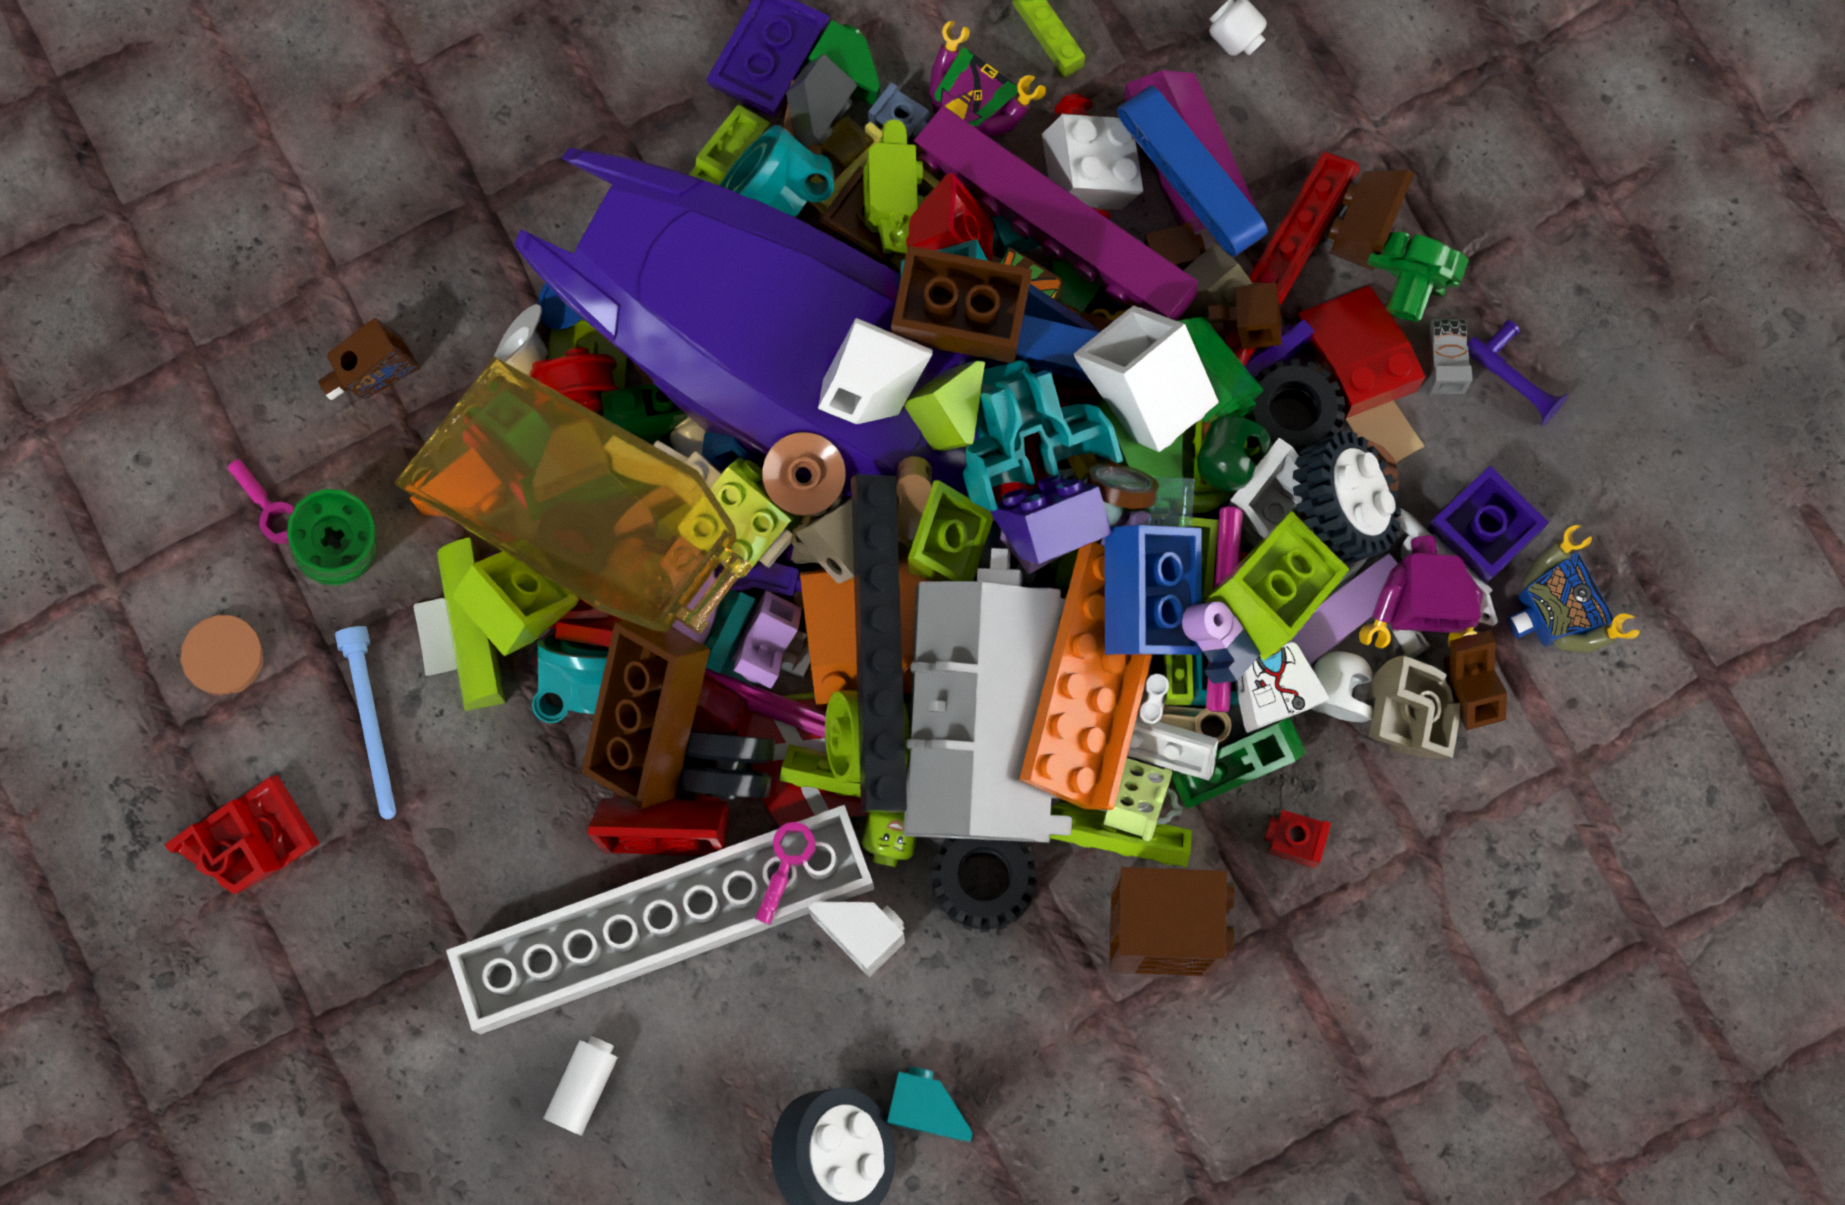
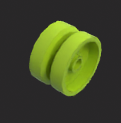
[825,690,910,783]

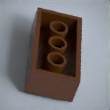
[581,615,710,809]

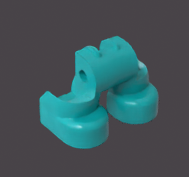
[963,370,1123,512]

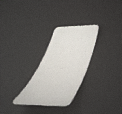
[413,598,457,676]

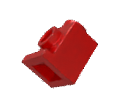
[1264,809,1332,868]

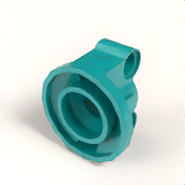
[719,125,834,217]
[532,631,609,723]

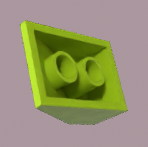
[1205,511,1350,660]

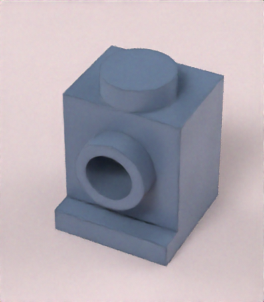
[868,83,929,145]

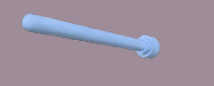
[335,626,396,819]

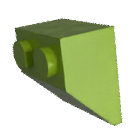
[451,541,579,656]

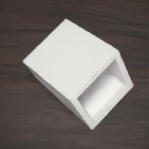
[1073,305,1219,452]

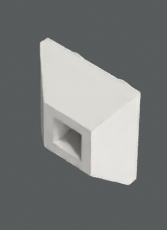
[818,318,933,424]

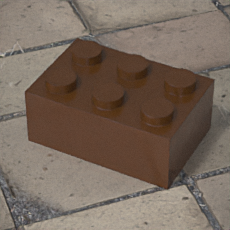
[891,246,1032,364]

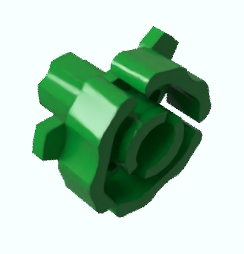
[1367,231,1469,322]

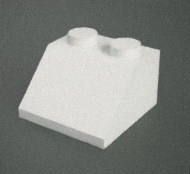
[808,901,905,977]

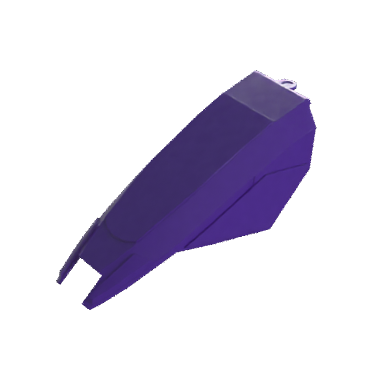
[515,148,1005,500]

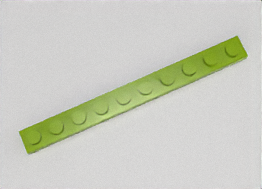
[780,744,1192,867]

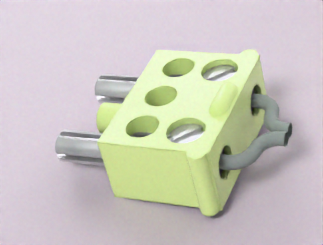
[1101,758,1183,841]

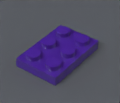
[707,0,830,118]

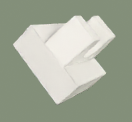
[977,548,1022,587]

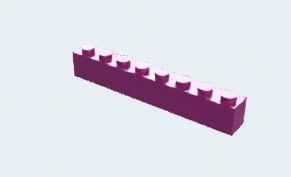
[913,106,1198,321]

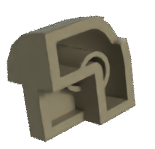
[1366,655,1460,759]

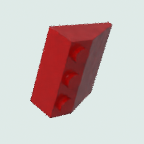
[588,793,730,856]

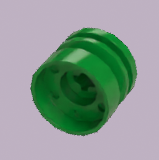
[287,489,377,586]

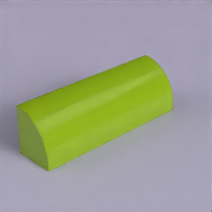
[437,537,506,711]

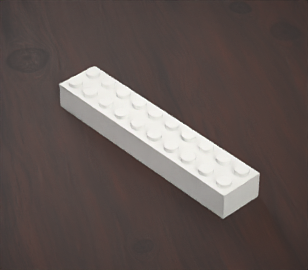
[446,805,874,1034]

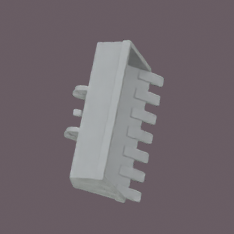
[904,581,1072,843]

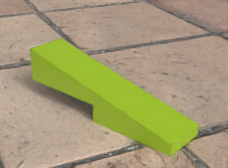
[689,104,771,186]

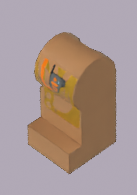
[896,457,932,541]

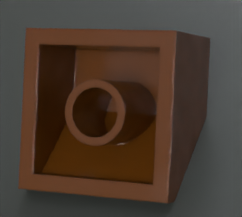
[1327,170,1414,271]

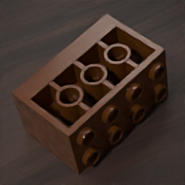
[1109,867,1235,977]

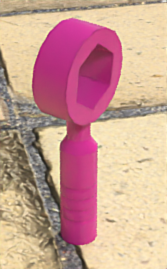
[227,459,294,544]
[755,822,816,925]

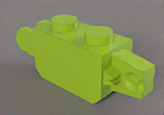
[863,118,924,254]

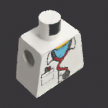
[1234,642,1330,733]

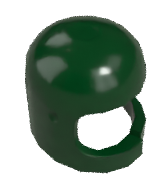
[1197,417,1272,491]

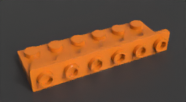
[1019,542,1152,810]

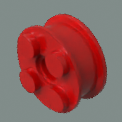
[529,347,620,417]

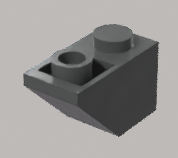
[786,53,857,148]

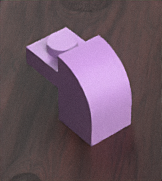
[732,591,802,688]

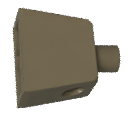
[796,497,854,584]

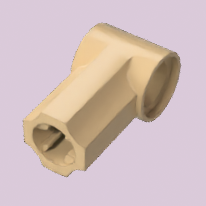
[1159,706,1232,748]

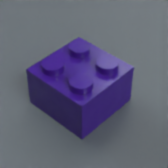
[1426,466,1549,584]

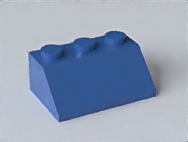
[1105,525,1202,655]

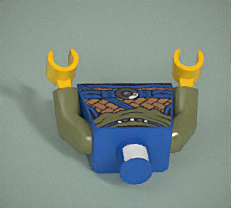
[1507,524,1640,653]

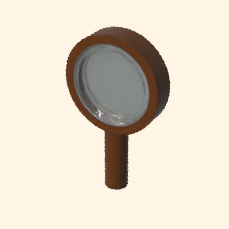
[1086,455,1159,509]

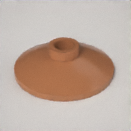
[762,432,846,516]

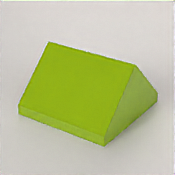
[904,361,985,452]
[908,481,994,582]

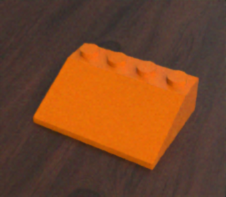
[800,559,936,705]

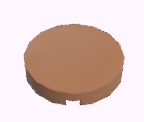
[180,615,264,696]

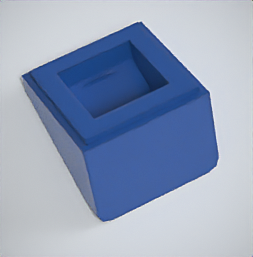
[702,432,759,472]

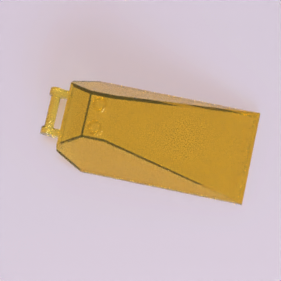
[394,356,751,635]

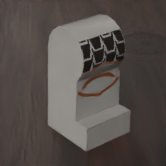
[1428,318,1473,394]

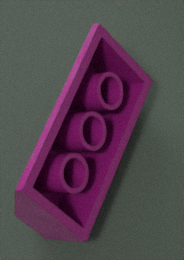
[1123,70,1256,233]

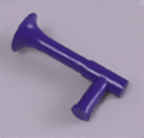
[1467,320,1569,427]

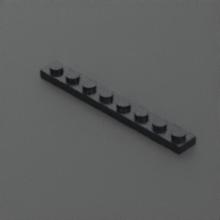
[851,474,907,812]

